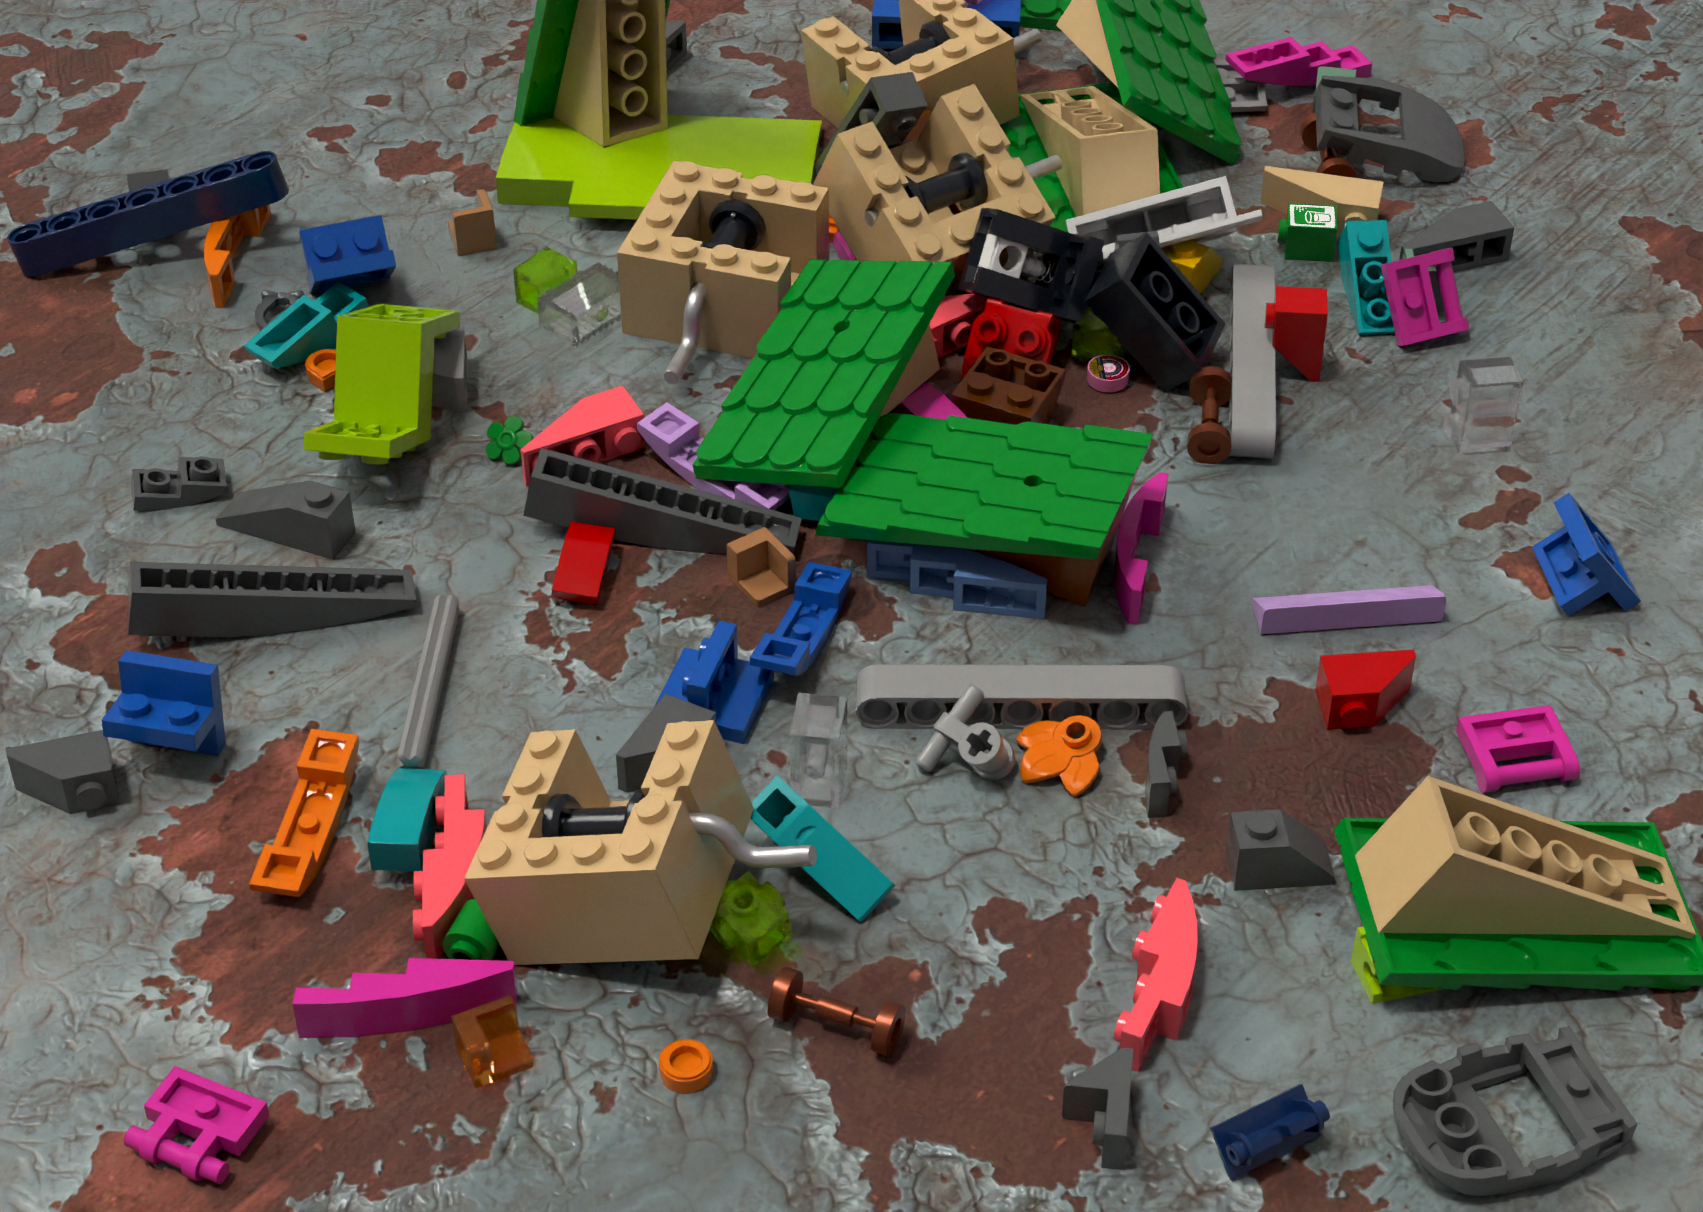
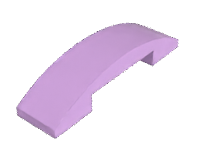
[637,402,791,510]

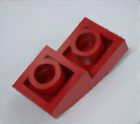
[552,521,616,605]

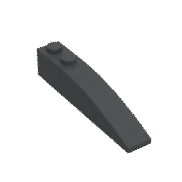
[523,448,802,554]
[127,562,416,637]

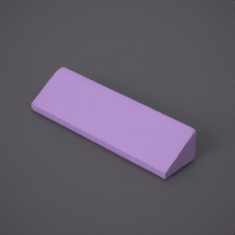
[1252,585,1446,634]

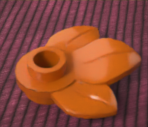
[1016,715,1102,797]

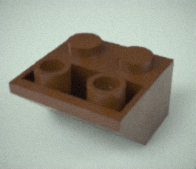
[951,346,1066,425]

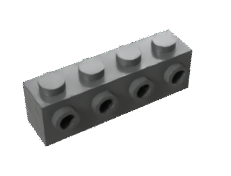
[814,72,927,174]

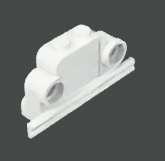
[1065,176,1263,271]

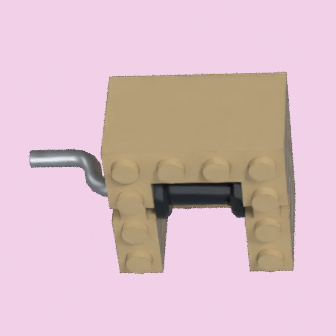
[801,0,1042,129]
[813,84,1062,296]
[617,161,829,385]
[464,720,817,965]

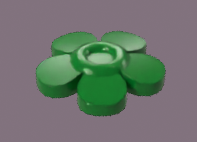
[485,416,533,465]

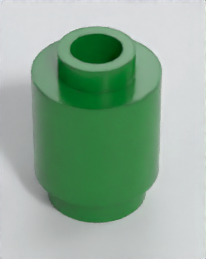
[442,898,500,960]

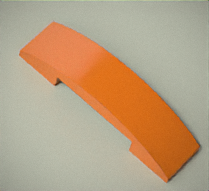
[204,204,271,308]
[249,729,360,897]

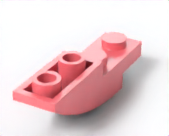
[413,774,487,959]
[1114,878,1198,1072]

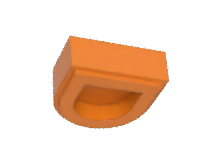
[305,349,336,392]

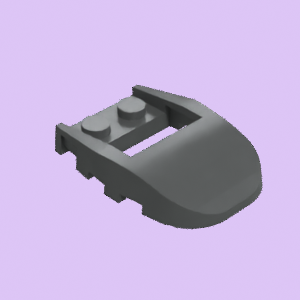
[1315,75,1465,182]
[1393,1026,1637,1196]

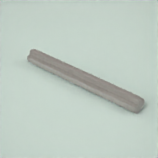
[397,594,460,769]

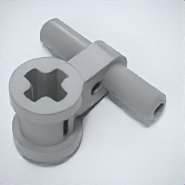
[916,685,1015,780]

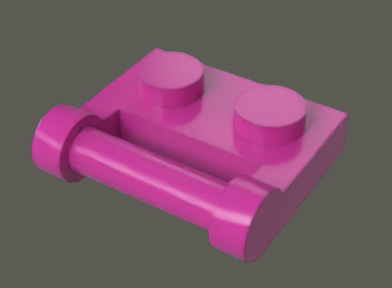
[1381,248,1470,346]
[1456,705,1580,793]

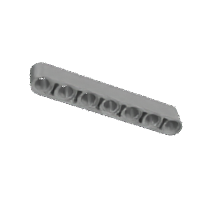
[1229,263,1276,459]
[856,664,1188,729]

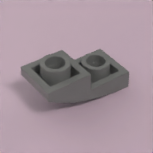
[131,456,227,510]
[1145,711,1187,818]

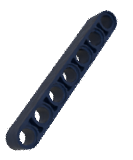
[7,151,289,277]

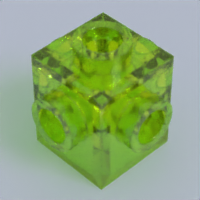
[710,871,793,967]

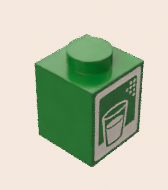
[1277,203,1337,262]

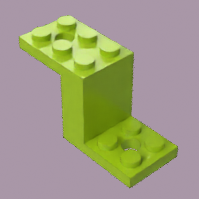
[303,304,460,464]

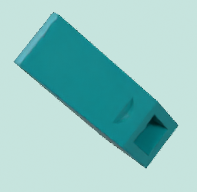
[1337,220,1395,335]
[750,775,896,923]

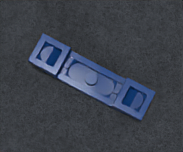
[750,562,852,675]

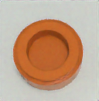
[659,1039,713,1094]

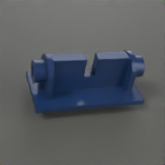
[1210,1084,1330,1180]

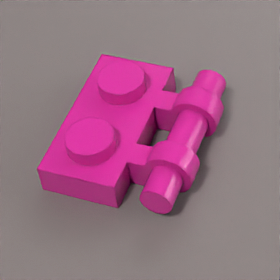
[124,1066,270,1184]

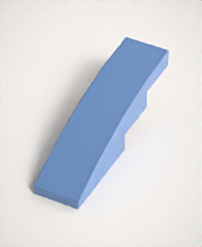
[867,540,1047,619]

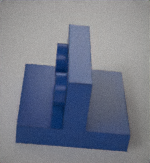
[299,215,396,293]
[1532,493,1641,616]
[654,621,774,744]
[101,650,226,755]

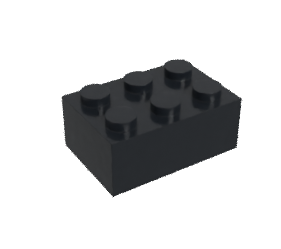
[1085,232,1225,392]

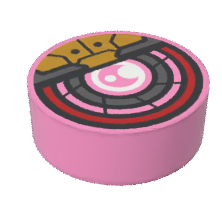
[1087,355,1130,393]

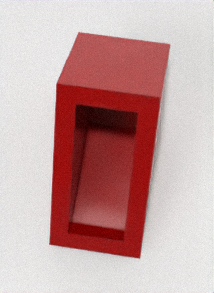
[1264,286,1328,382]
[1315,649,1416,730]

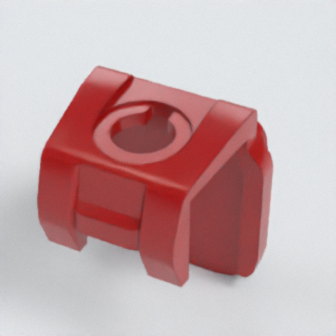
[962,298,1061,378]

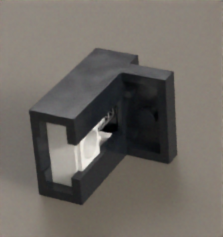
[958,208,1105,324]

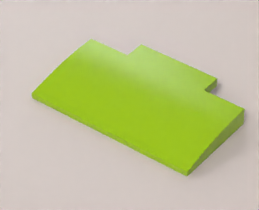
[496,115,822,220]

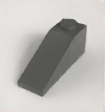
[1399,201,1514,272]
[215,480,356,560]

